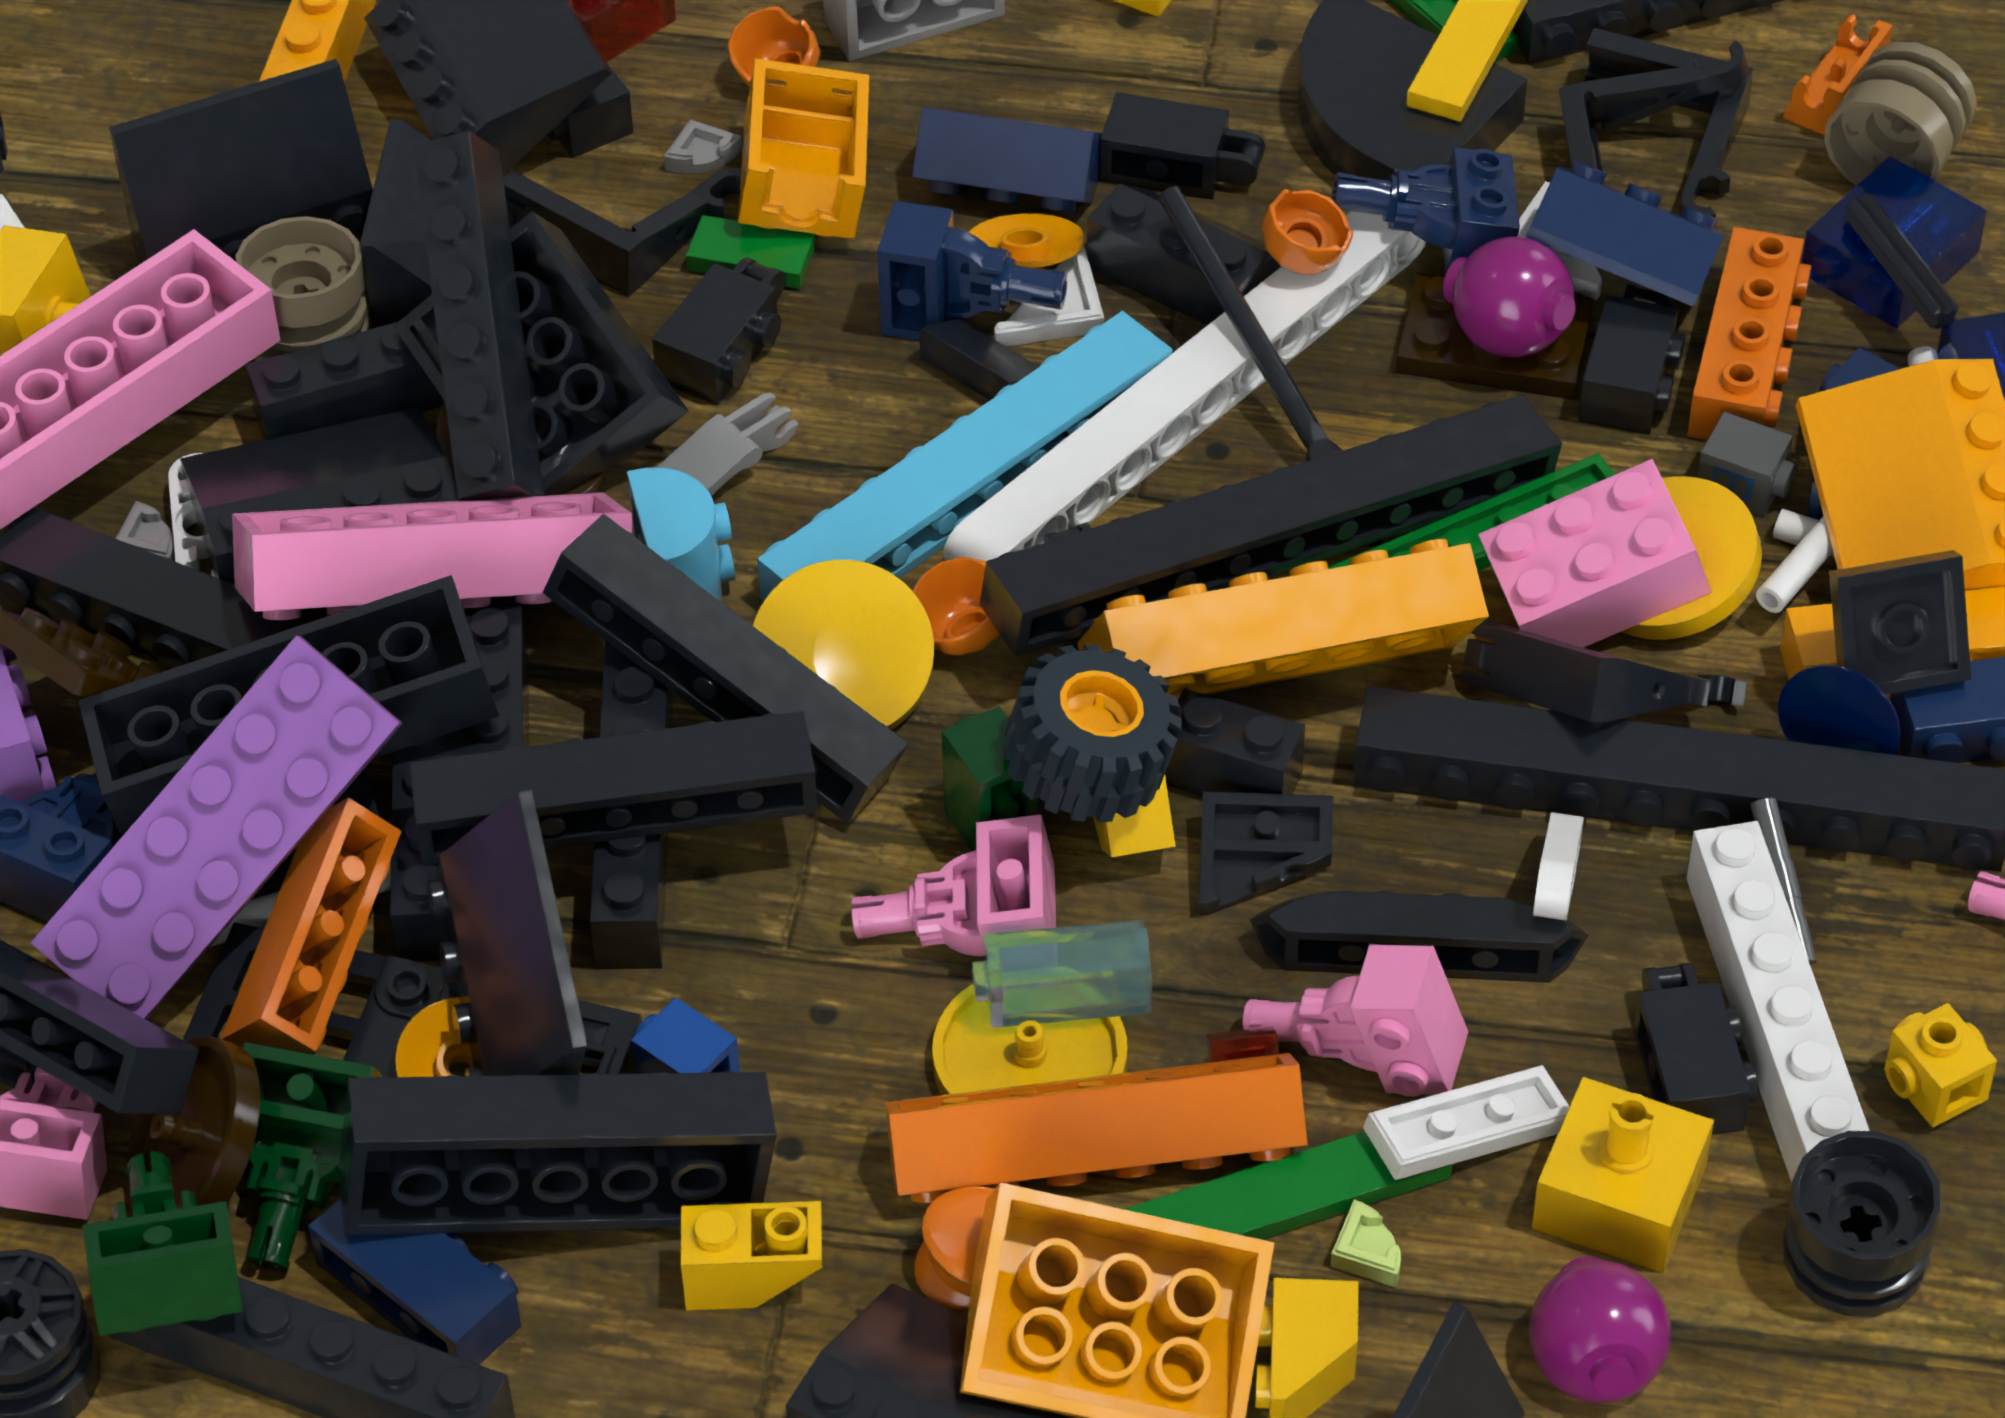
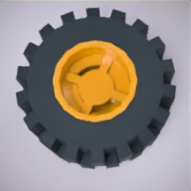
[1002,644,1182,823]

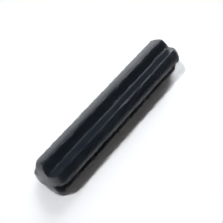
[1845,193,1959,330]

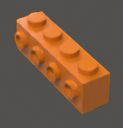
[1687,227,1812,441]
[220,797,402,1055]

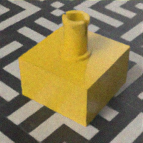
[0,225,91,356]
[1532,1077,1714,1273]

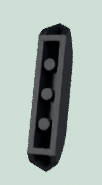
[1249,890,1589,983]

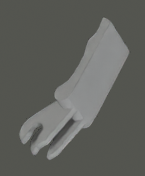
[657,393,799,497]

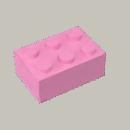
[1478,459,1712,648]

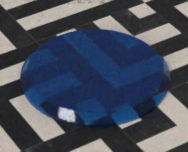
[1778,665,1901,755]

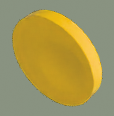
[1621,476,1762,640]
[753,560,934,730]
[932,968,1128,1095]

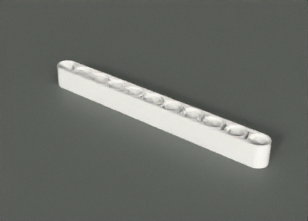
[943,211,1426,561]

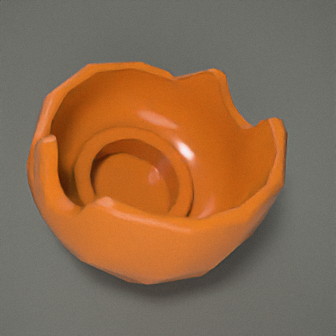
[727,6,821,87]
[1262,189,1353,275]
[912,556,1000,656]

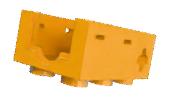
[738,58,869,239]

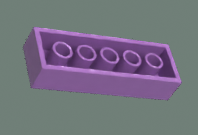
[31,635,403,1020]

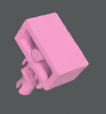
[852,814,1057,974]
[1243,945,1468,1097]
[0,1067,107,1220]

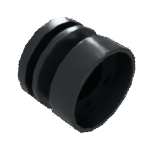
[1783,1131,1941,1316]
[0,1249,100,1418]

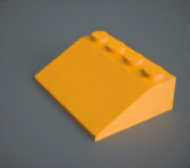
[1795,359,2005,590]
[960,1182,1274,1418]

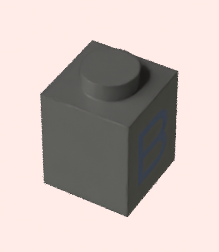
[1697,412,1797,518]

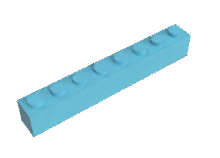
[757,311,1172,602]

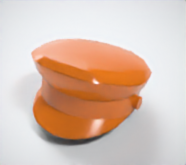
[914,1186,995,1310]

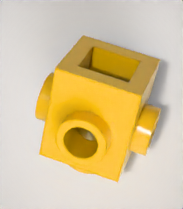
[1884,1003,1997,1128]

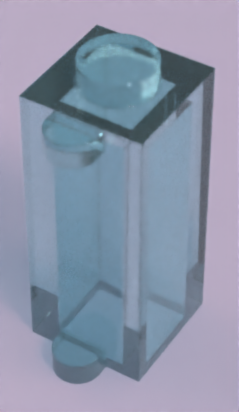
[972,919,1152,1028]

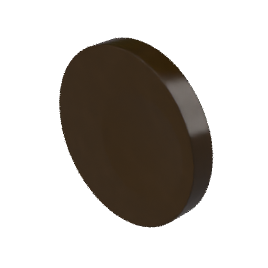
[126,1035,260,1210]

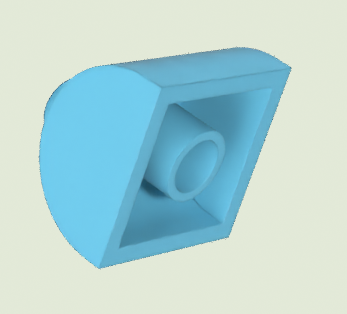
[627,467,735,602]

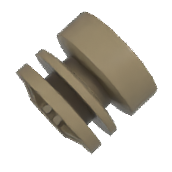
[1824,42,1977,199]
[235,216,369,361]

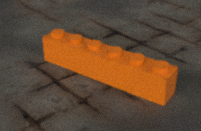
[885,1053,1308,1203]

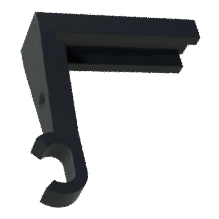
[1584,28,1753,229]
[1559,41,1749,184]
[503,168,741,296]
[1461,620,1748,722]

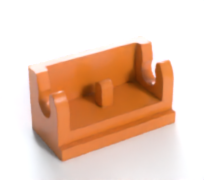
[1783,14,1893,135]

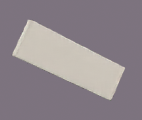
[1363,1065,1569,1180]

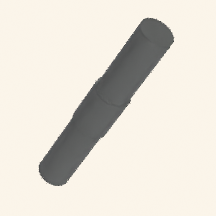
[1750,798,1817,966]

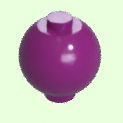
[1443,237,1575,358]
[1529,1257,1671,1403]

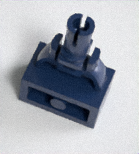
[1331,147,1520,275]
[877,201,1068,341]
[0,771,119,922]

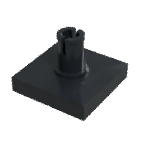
[1829,550,1971,701]

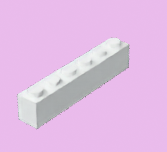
[1687,821,1870,1183]

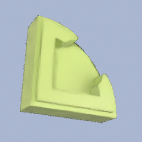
[1330,1200,1401,1288]

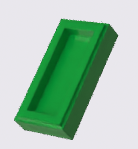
[686,215,816,289]

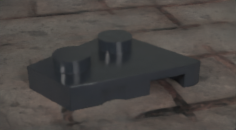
[1199,792,1333,915]

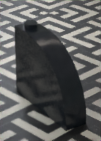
[1298,0,1527,180]

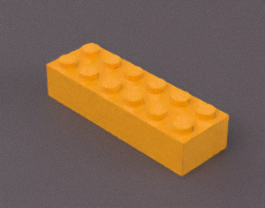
[1078,539,1489,700]

